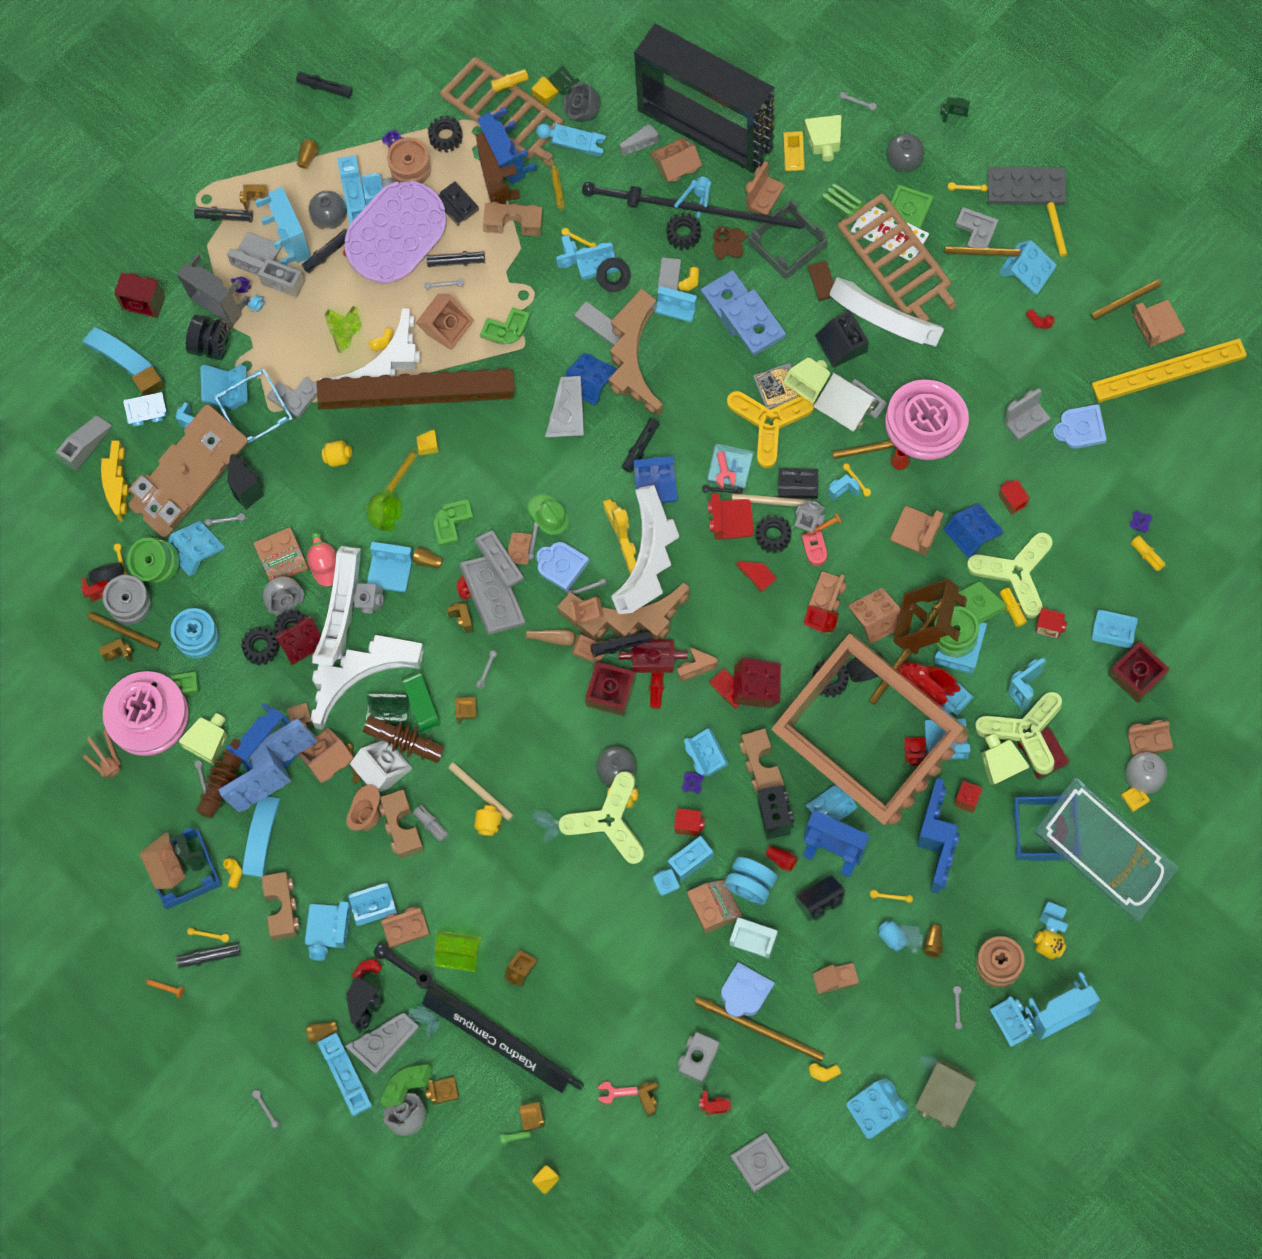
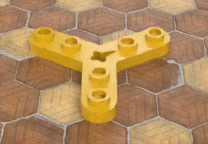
[727,391,814,469]
[602,499,637,575]

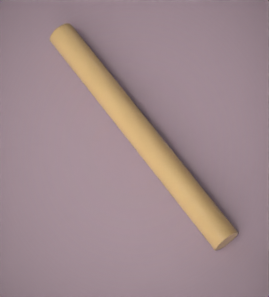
[732,494,812,507]
[448,762,514,821]

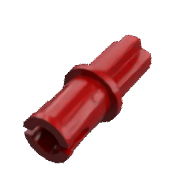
[648,673,665,709]

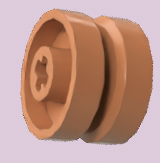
[387,137,431,184]
[976,937,1024,988]

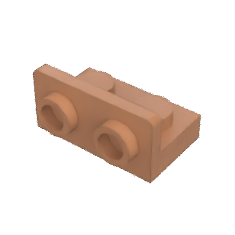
[809,571,847,612]
[1126,720,1173,757]
[381,907,430,949]

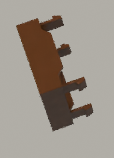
[475,132,520,204]
[893,579,967,655]

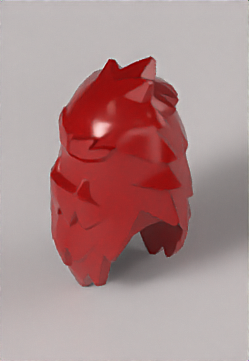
[897,662,961,707]

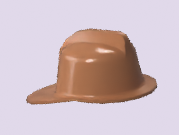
[346,785,380,832]

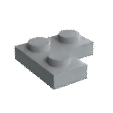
[955,207,999,248]
[267,377,317,419]

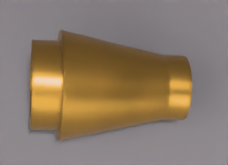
[297,139,318,169]
[412,547,443,569]
[922,925,943,958]
[305,1021,338,1044]

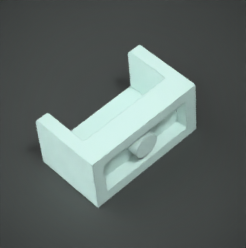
[730,918,778,958]

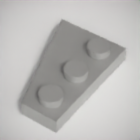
[545,376,585,437]
[345,1013,419,1075]

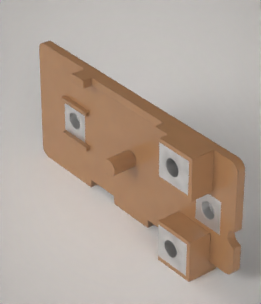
[128,405,248,538]

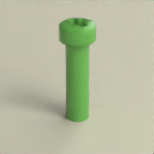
[500,1131,531,1145]

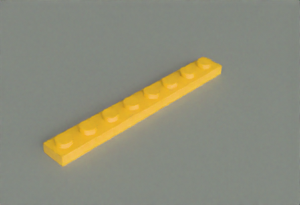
[1091,338,1247,403]

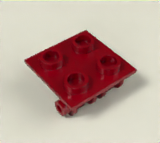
[275,616,321,666]

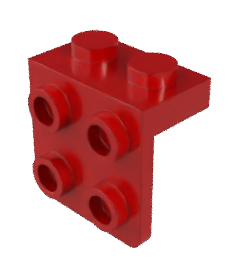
[707,494,754,540]

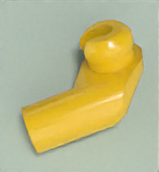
[678,267,699,292]
[369,328,394,351]
[223,858,242,889]
[808,1063,841,1082]

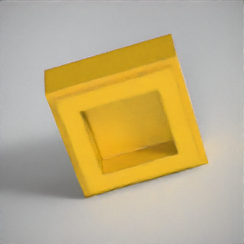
[1121,788,1150,813]

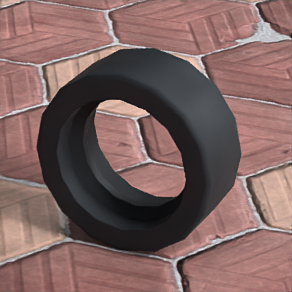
[846,652,884,682]

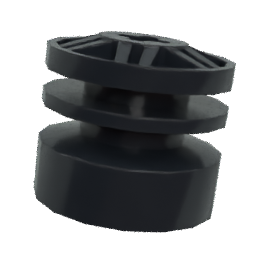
[185,314,231,361]

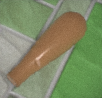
[526,629,575,646]

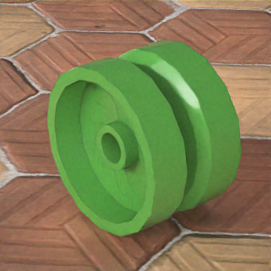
[127,538,179,583]
[934,606,979,658]

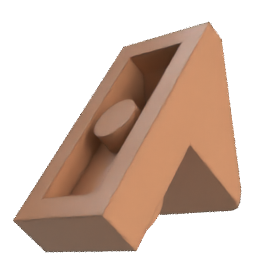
[677,648,718,682]
[812,963,859,995]

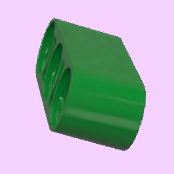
[401,672,440,732]

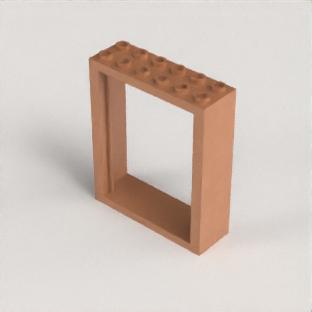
[771,634,969,826]

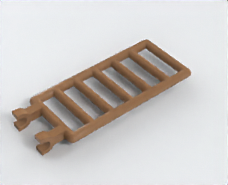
[440,57,564,168]
[837,193,957,322]

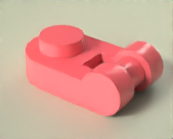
[801,530,827,566]

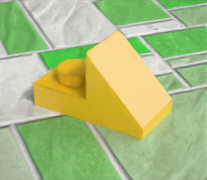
[783,131,804,171]

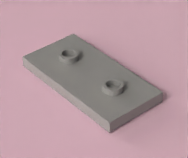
[459,556,526,635]

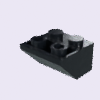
[815,311,869,368]
[227,454,264,510]
[795,875,845,922]
[346,976,383,1033]

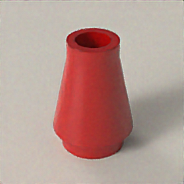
[890,448,910,470]
[765,845,798,872]

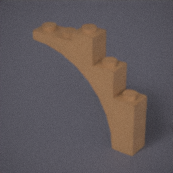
[608,289,664,416]
[557,582,690,641]

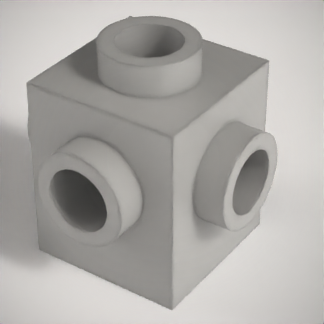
[795,500,825,533]
[353,583,384,614]

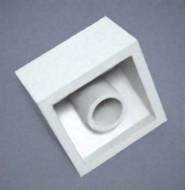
[350,741,412,792]

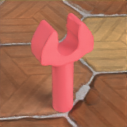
[716,452,736,489]
[598,1082,638,1105]

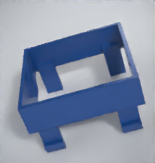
[477,107,537,184]
[226,704,298,771]
[1013,796,1080,861]
[803,810,870,877]
[143,827,222,910]

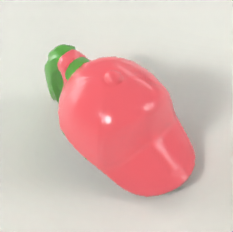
[307,532,336,586]

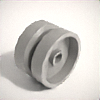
[103,575,152,625]

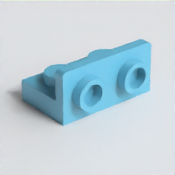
[655,286,697,322]

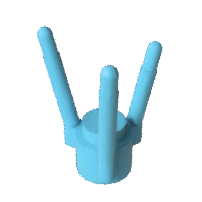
[674,177,712,218]

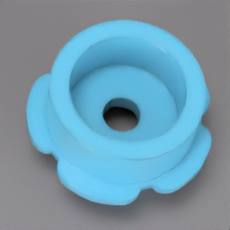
[247,294,265,312]
[308,943,328,961]

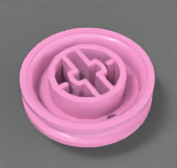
[885,380,969,460]
[103,671,189,756]

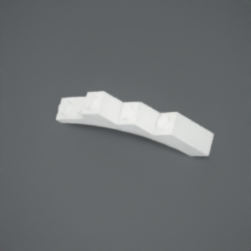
[320,308,420,380]
[611,485,679,614]
[312,546,361,667]
[311,635,424,730]

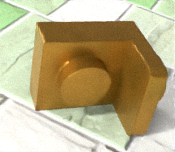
[240,184,269,210]
[447,603,474,634]
[99,638,133,662]
[504,950,537,988]
[425,1077,459,1105]
[638,1082,659,1118]

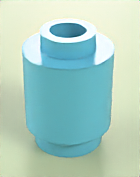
[878,921,909,952]

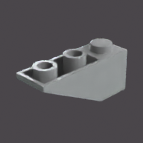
[56,416,113,471]

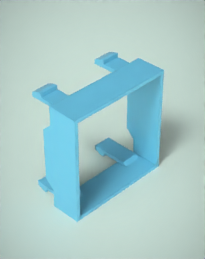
[255,187,311,266]
[214,369,293,446]
[1024,972,1100,1041]

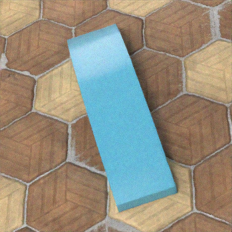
[337,155,366,225]
[82,327,155,376]
[242,796,281,878]
[317,1033,372,1116]

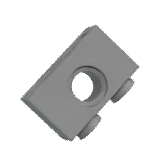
[258,258,304,297]
[677,1032,720,1084]

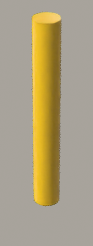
[1047,202,1067,257]

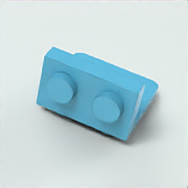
[847,1078,910,1139]

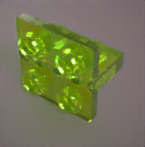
[325,306,361,353]
[435,931,481,972]

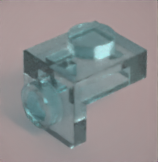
[532,810,559,843]
[897,925,923,953]
[408,1006,439,1037]

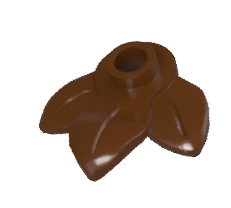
[713,226,748,260]

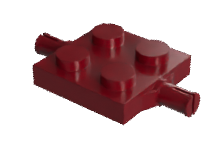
[619,640,688,673]

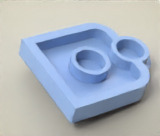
[1054,404,1107,449]
[536,542,590,592]
[721,962,775,1017]

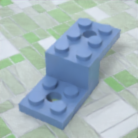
[700,270,786,356]
[219,718,317,813]

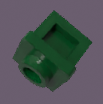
[547,65,580,95]
[940,97,970,123]

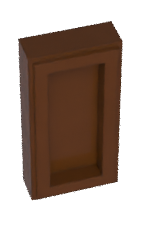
[807,260,834,302]

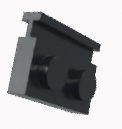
[438,181,479,226]
[778,468,818,499]

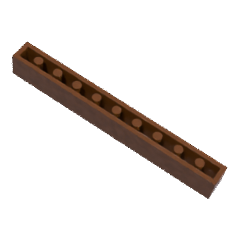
[316,368,515,410]

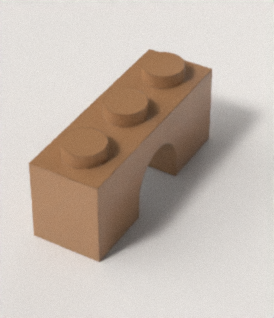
[483,202,542,237]
[739,728,784,792]
[378,790,424,859]
[261,872,300,941]

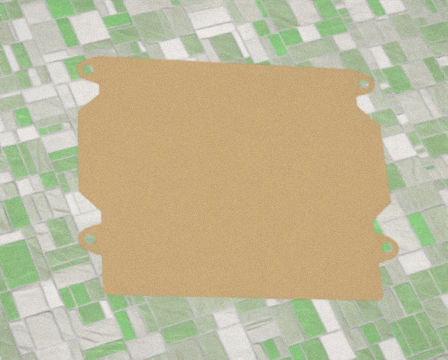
[195,119,535,412]

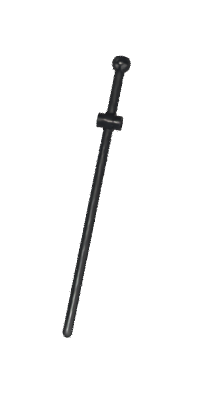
[582,182,804,229]
[373,943,584,1090]

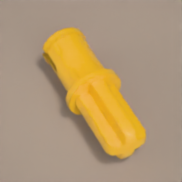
[491,70,528,92]
[1130,535,1165,571]
[1000,588,1027,628]

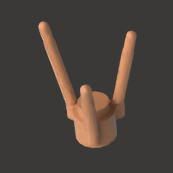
[83,730,121,779]

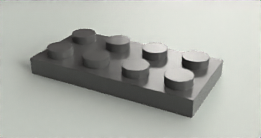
[988,167,1066,205]

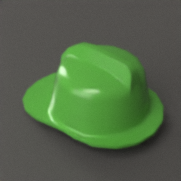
[528,494,568,535]

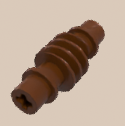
[362,715,444,763]
[196,738,243,819]

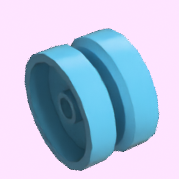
[171,608,219,659]
[724,857,778,905]

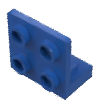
[565,353,617,405]
[634,456,678,505]
[943,503,1004,559]

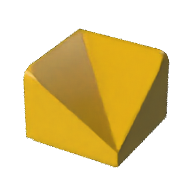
[531,76,559,106]
[416,430,439,456]
[532,1166,559,1194]

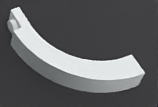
[829,277,944,346]

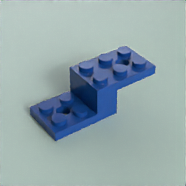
[918,778,960,894]

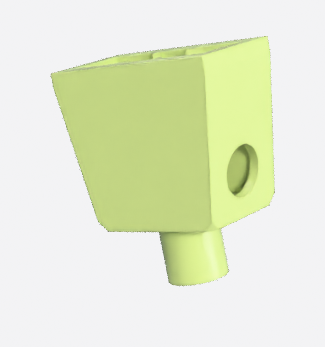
[805,115,841,161]
[783,358,830,404]
[179,713,227,765]
[981,733,1029,785]

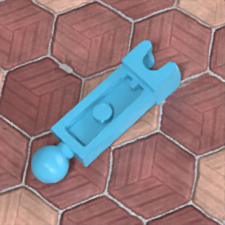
[536,124,606,157]

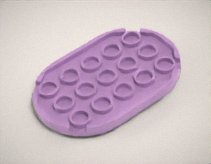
[345,181,446,284]

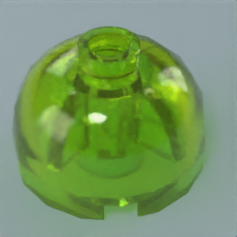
[365,492,402,532]

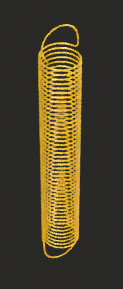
[551,164,564,212]
[384,448,419,496]

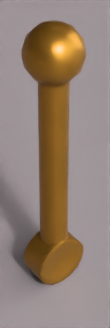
[346,743,361,784]

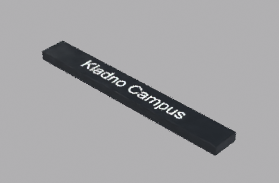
[422,986,572,1093]

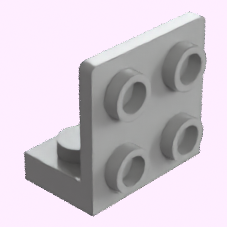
[227,232,280,276]
[1004,388,1050,442]

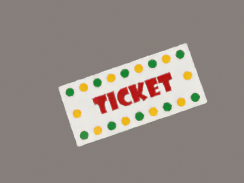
[851,207,929,261]

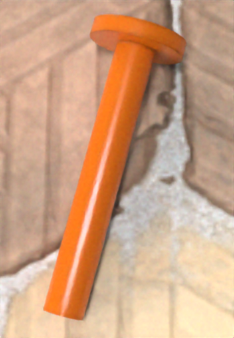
[806,513,842,535]
[146,979,184,999]

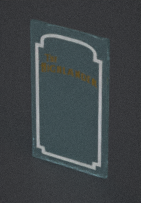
[1034,777,1179,923]

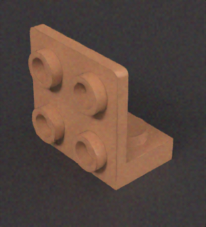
[745,161,785,216]
[1133,300,1185,348]
[890,506,944,556]
[848,588,901,644]

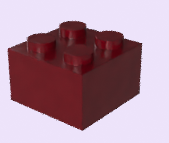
[114,272,165,319]
[1109,641,1170,703]
[733,658,781,709]
[585,662,636,717]

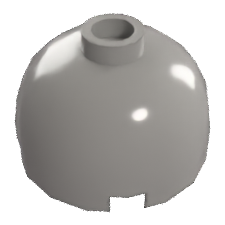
[263,576,304,617]
[1125,752,1168,794]
[383,1093,426,1136]

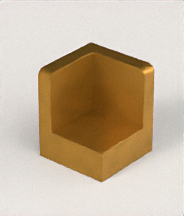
[132,366,165,396]
[455,697,477,724]
[518,1102,545,1132]

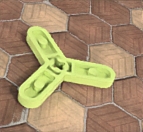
[967,533,1052,618]
[976,692,1062,774]
[559,771,645,864]

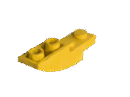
[101,441,129,521]

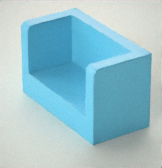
[668,836,713,882]

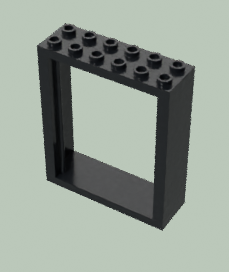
[634,23,776,174]

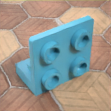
[999,240,1056,294]
[200,365,247,410]
[168,521,225,577]
[367,542,413,593]
[1008,658,1046,711]
[925,719,970,760]
[305,902,351,949]

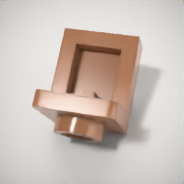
[508,533,532,565]
[569,597,603,625]
[571,634,605,663]

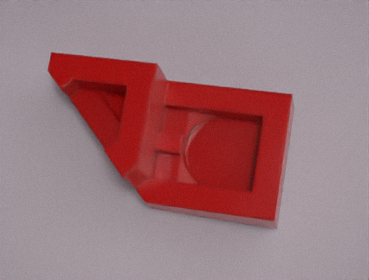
[735,562,777,592]
[709,669,738,709]

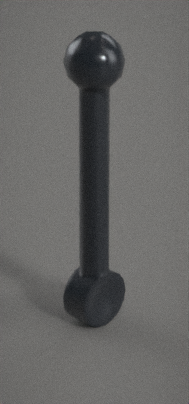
[702,484,743,494]

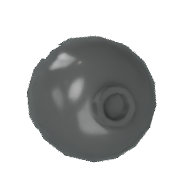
[563,83,601,122]
[886,133,925,172]
[308,190,347,229]
[596,747,637,787]

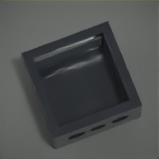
[757,785,794,840]

